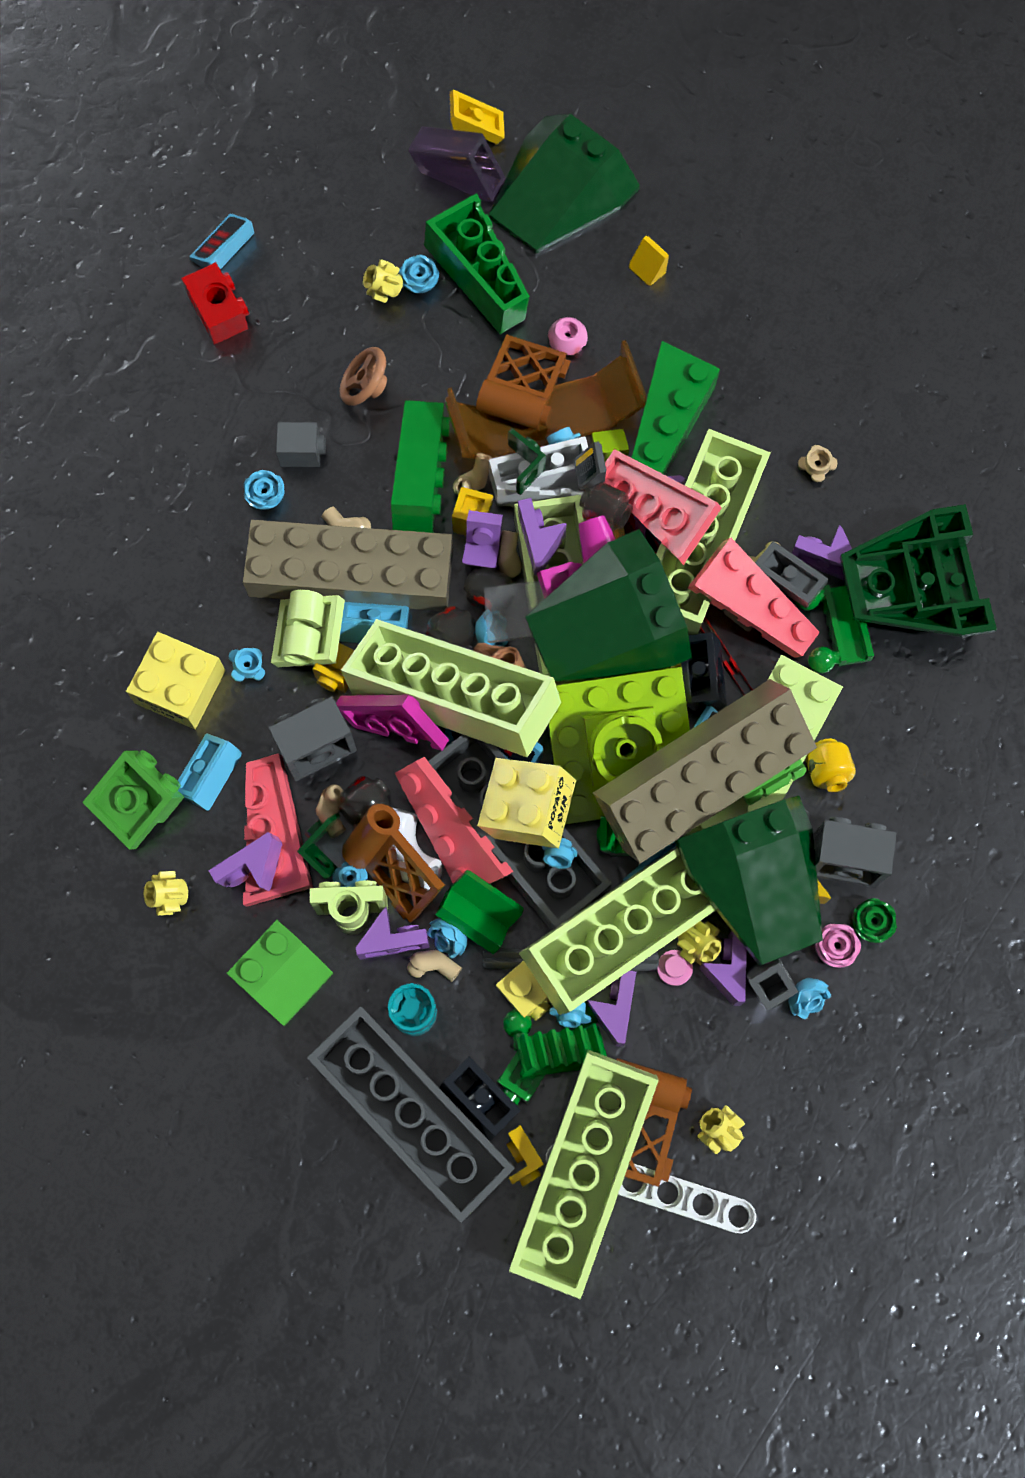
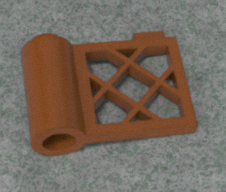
[476,334,571,430]
[342,804,445,923]
[616,1058,692,1187]

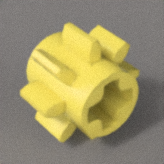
[363,259,403,303]
[144,871,188,916]
[677,921,722,966]
[697,1105,745,1154]

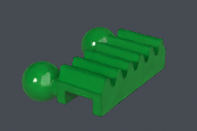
[794,585,874,673]
[503,1001,607,1078]

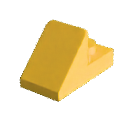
[450,89,505,145]

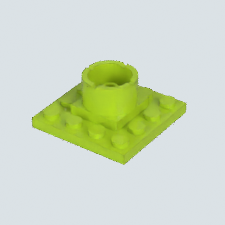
[548,666,690,824]

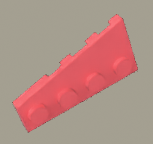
[603,449,722,565]
[687,538,820,658]
[243,753,313,907]
[395,757,513,884]

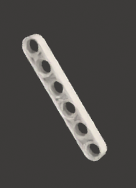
[546,1144,756,1234]

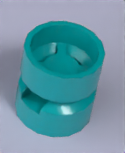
[388,983,437,1036]

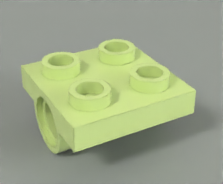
[271,590,345,667]
[310,880,388,935]

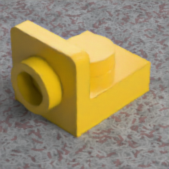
[312,643,355,693]
[506,1125,544,1187]

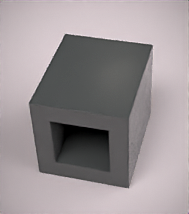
[276,422,326,467]
[746,958,799,1011]

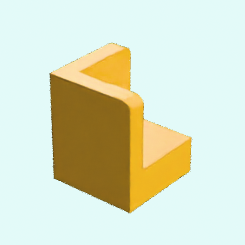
[452,487,493,536]

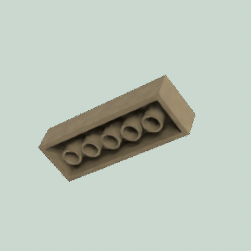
[243,520,453,611]
[593,679,817,863]

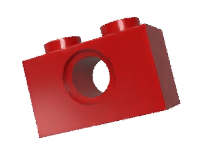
[182,262,249,345]

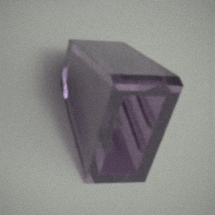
[408,126,506,202]

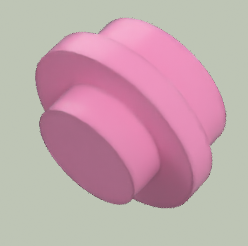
[657,950,693,986]

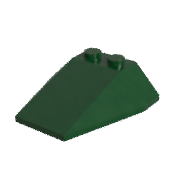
[489,114,640,253]
[840,504,997,637]
[525,529,692,681]
[675,795,823,966]

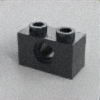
[681,632,727,711]
[439,1056,521,1141]

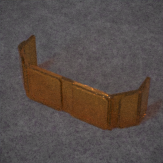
[445,340,646,459]

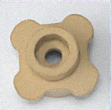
[798,445,838,482]

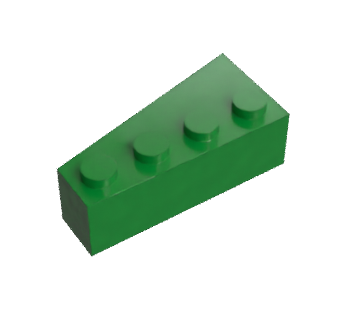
[424,193,529,334]
[632,341,720,475]
[391,400,450,533]

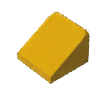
[629,235,669,286]

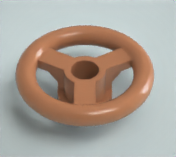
[340,347,387,406]

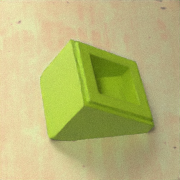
[591,429,629,462]

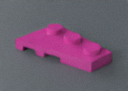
[336,694,449,751]

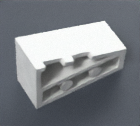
[489,436,603,511]

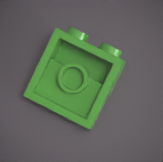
[82,750,184,850]

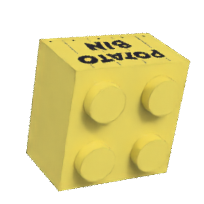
[126,631,226,730]
[477,758,576,849]

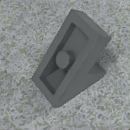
[755,541,828,609]

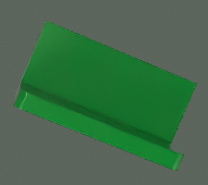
[435,870,524,955]

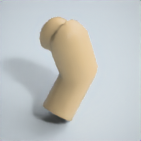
[453,453,492,495]
[322,507,371,528]
[498,531,522,578]
[316,784,346,838]
[407,950,462,982]

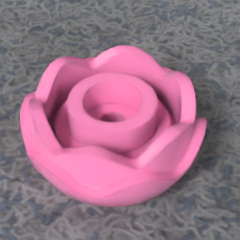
[548,317,588,355]
[815,924,861,967]

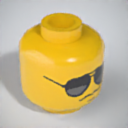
[805,738,856,792]

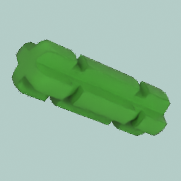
[742,759,806,805]

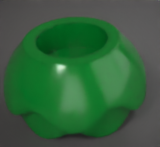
[852,898,897,943]

